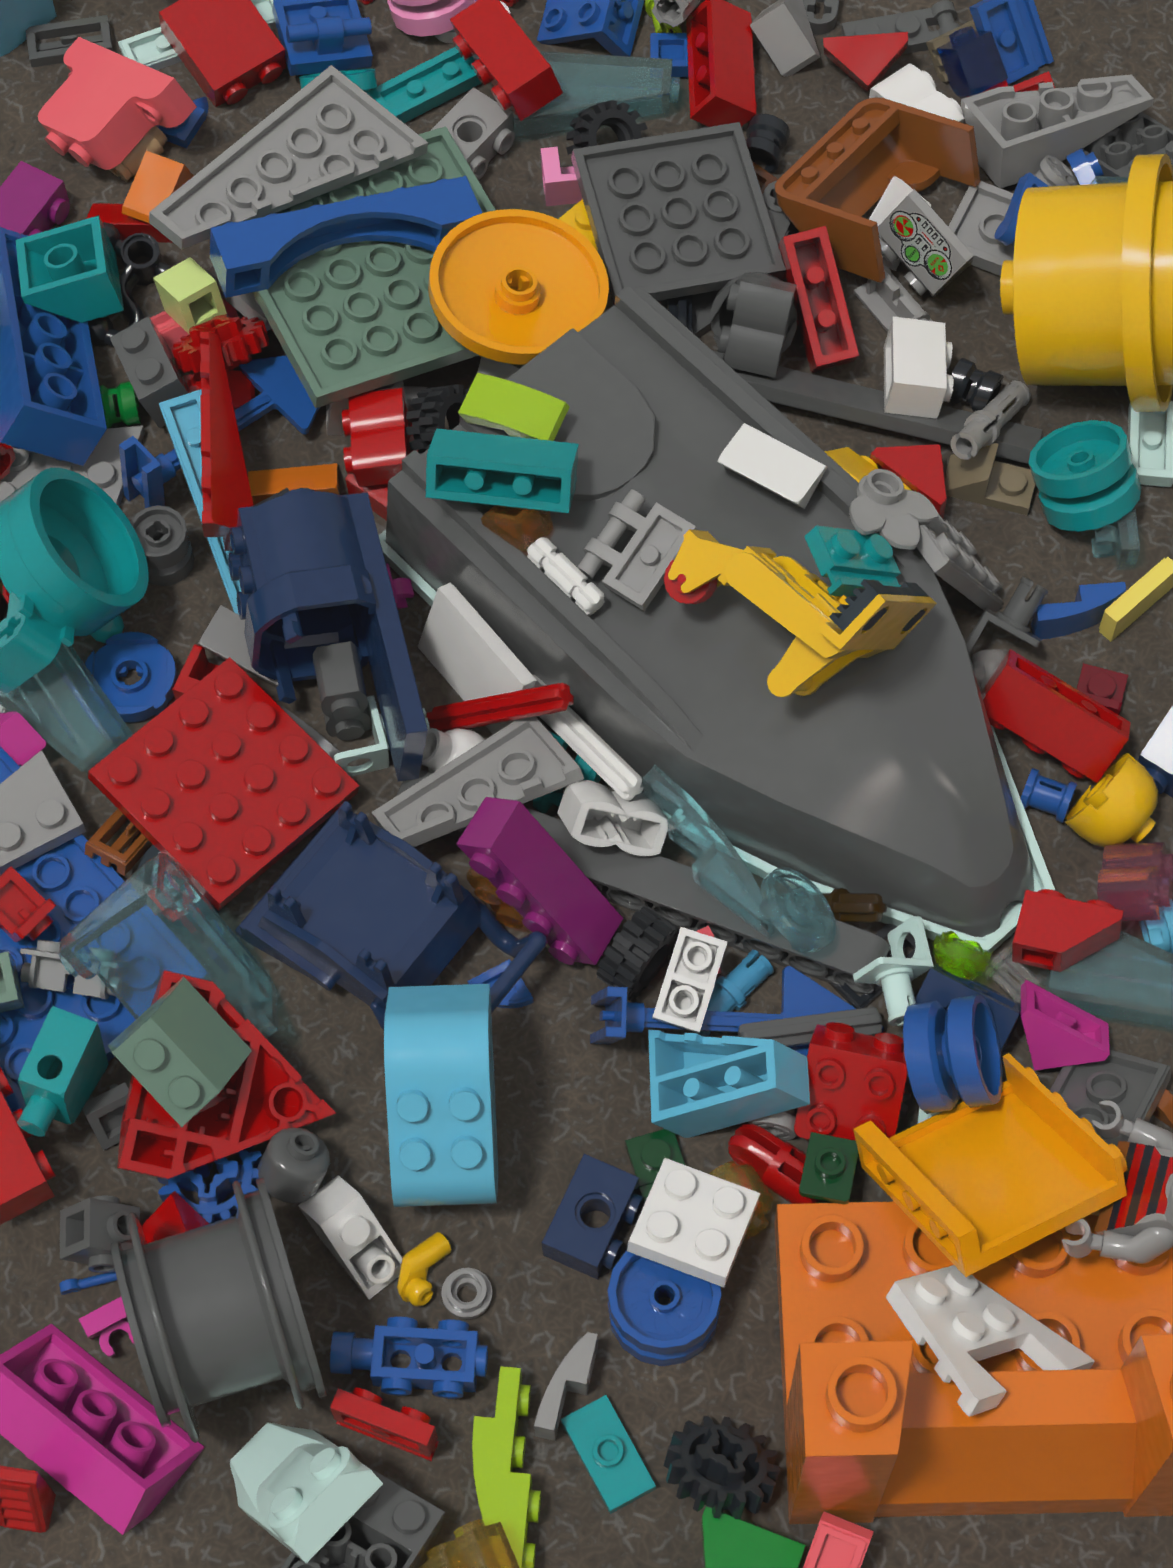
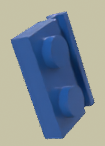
[969,0,1054,84]

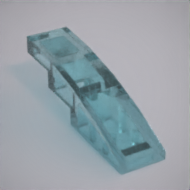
[642,765,775,939]

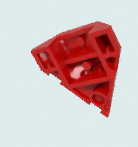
[117,970,336,1180]

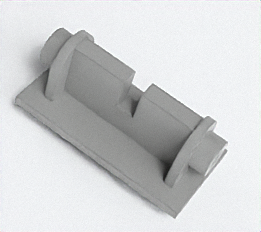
[853,266,933,332]
[20,940,128,1000]

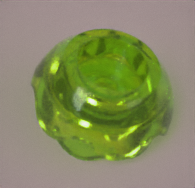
[933,931,992,980]

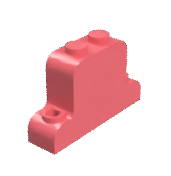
[38,37,197,170]

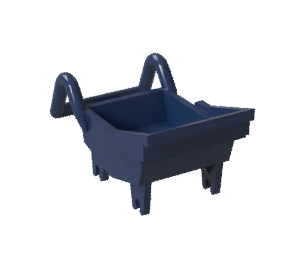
[235,801,547,1031]

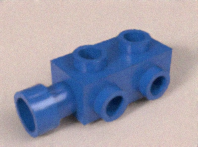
[330,1317,488,1399]

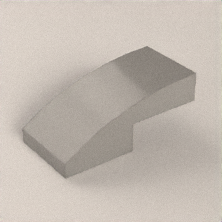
[534,1332,598,1441]

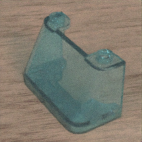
[59,852,278,1038]

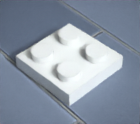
[627,1158,760,1287]

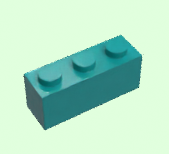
[425,428,579,513]

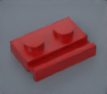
[330,1387,439,1461]

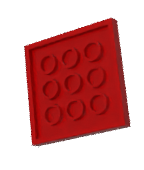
[88,657,360,911]

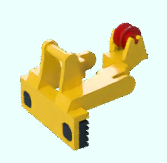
[664,529,937,697]

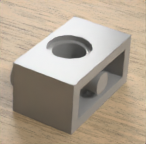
[430,87,515,181]

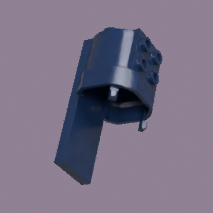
[228,488,428,782]

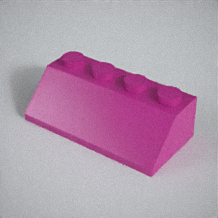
[0,1324,204,1535]

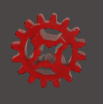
[172,314,269,373]

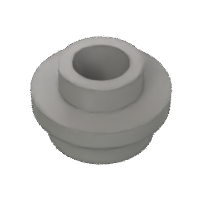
[441,1268,493,1319]

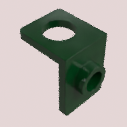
[799,1132,859,1205]

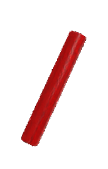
[425,683,574,732]

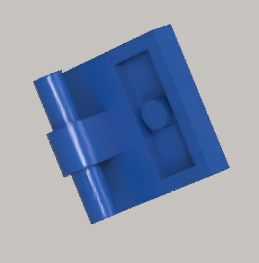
[272,0,373,76]

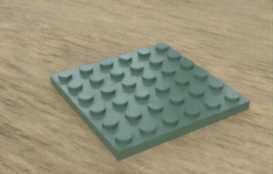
[252,126,495,408]

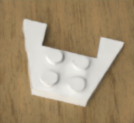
[886,1265,1095,1417]

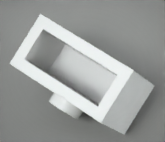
[884,316,954,419]

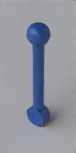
[59,1271,117,1295]

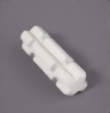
[527,537,605,616]

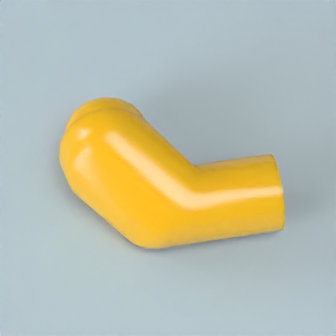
[397,1232,451,1307]

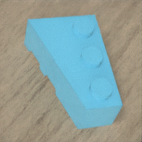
[648,1030,810,1138]

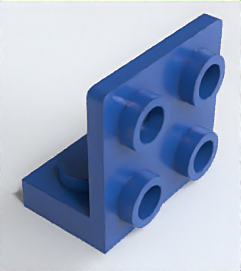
[537,0,644,58]

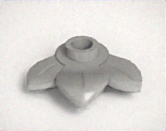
[849,469,939,550]

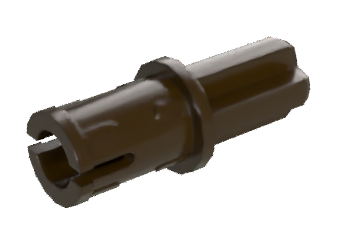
[795,888,887,924]

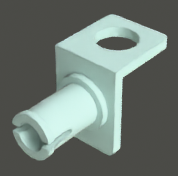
[334,695,430,777]
[853,916,934,1026]

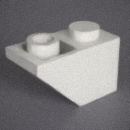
[298,1175,402,1300]

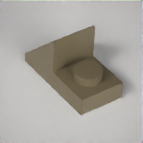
[944,443,1036,515]

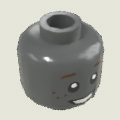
[258,1127,330,1203]

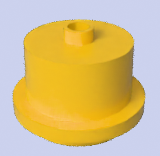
[1000,154,1173,412]

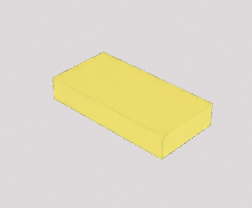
[1099,557,1173,642]

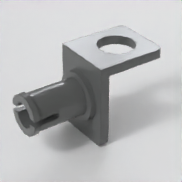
[966,576,1049,653]

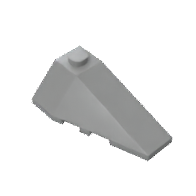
[961,74,1154,188]

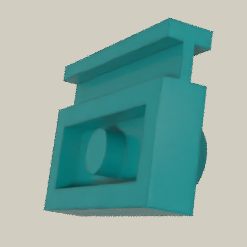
[804,525,901,597]

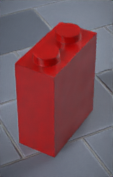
[159,0,286,107]

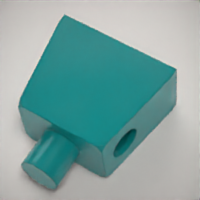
[17,1006,109,1137]

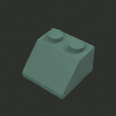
[108,976,252,1127]

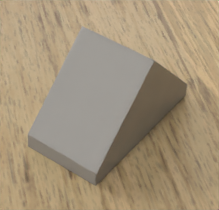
[750,0,820,77]

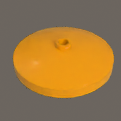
[428,209,609,365]

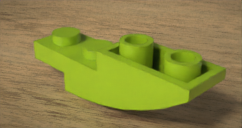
[472,1366,541,1568]

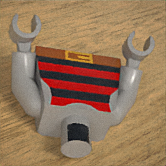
[1061,1100,1173,1264]

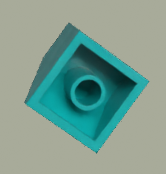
[15,215,124,323]

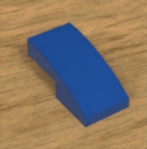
[1031,582,1126,640]

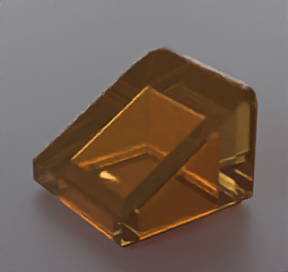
[481,505,553,552]

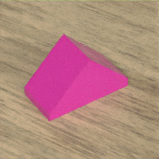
[1021,980,1110,1071]

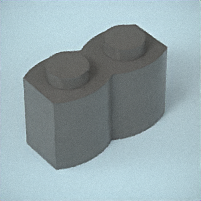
[718,273,797,378]
[313,641,372,740]

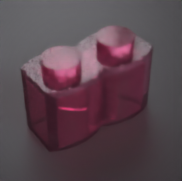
[1097,842,1173,921]

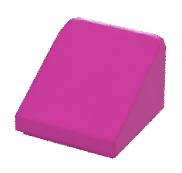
[0,711,46,766]

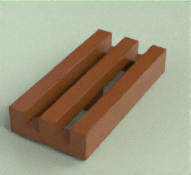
[85,808,153,876]

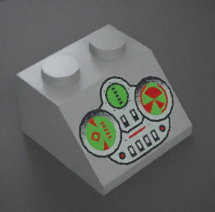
[878,189,974,298]

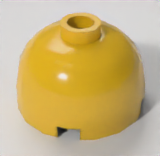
[1065,753,1158,848]

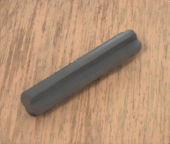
[738,1007,882,1047]

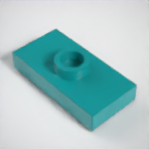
[561,1395,656,1514]

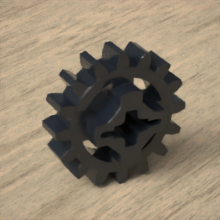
[664,1416,780,1519]

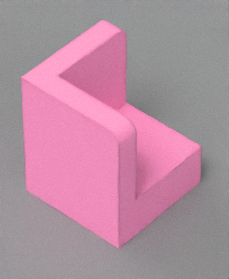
[541,147,583,206]

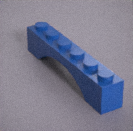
[210,176,482,298]

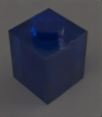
[937,26,1008,96]

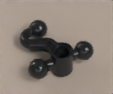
[88,222,178,347]

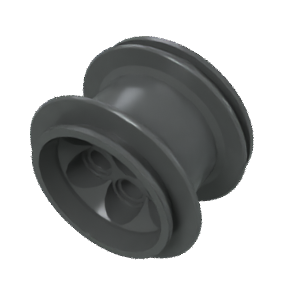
[110,1177,327,1443]

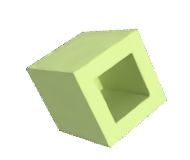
[153,257,227,335]

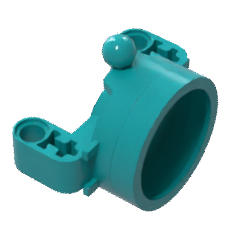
[0,468,149,693]

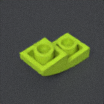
[458,373,570,441]

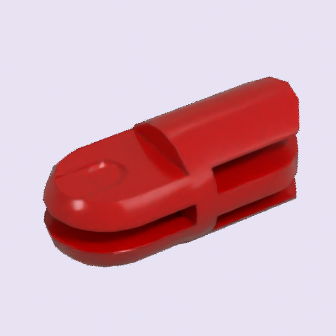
[728,1124,819,1204]

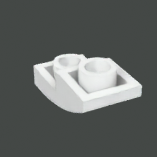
[652,927,727,1033]

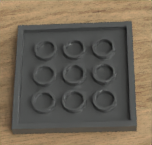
[571,122,786,305]

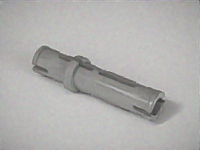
[951,380,1031,460]

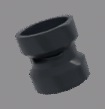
[745,114,790,174]
[950,358,1004,412]

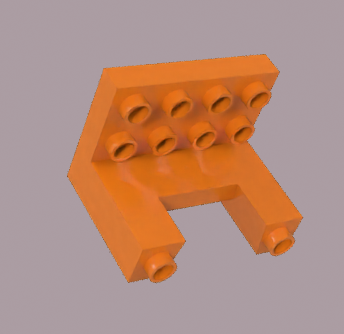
[775,1201,1173,1524]

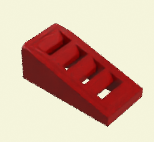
[0,1466,56,1533]

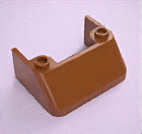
[775,97,980,283]

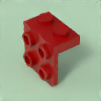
[794,1022,908,1141]

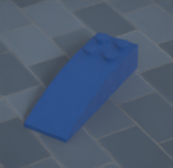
[0,227,107,466]

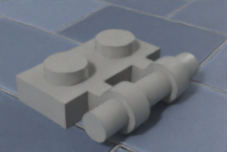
[577,489,697,611]

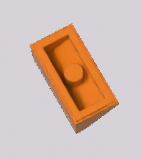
[248,463,340,505]

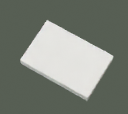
[418,582,536,734]

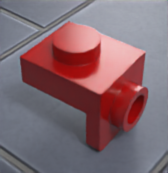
[0,866,56,942]

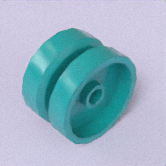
[1028,420,1141,532]

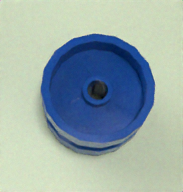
[903,994,1003,1114]
[608,1251,722,1366]

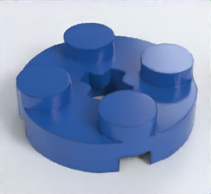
[83,632,178,722]

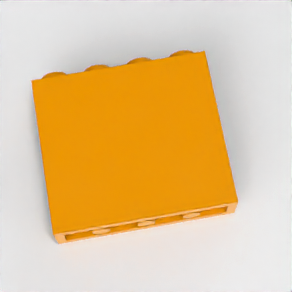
[853,1053,1127,1277]

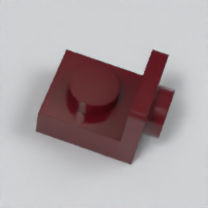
[1076,663,1128,715]

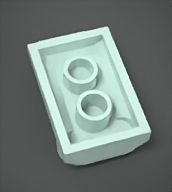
[230,1422,383,1564]

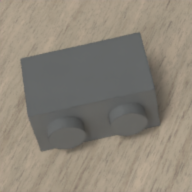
[110,317,191,429]

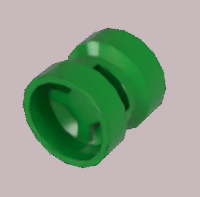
[99,381,141,429]

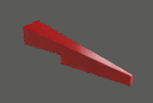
[200,332,254,551]

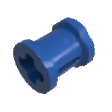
[1020,768,1077,823]

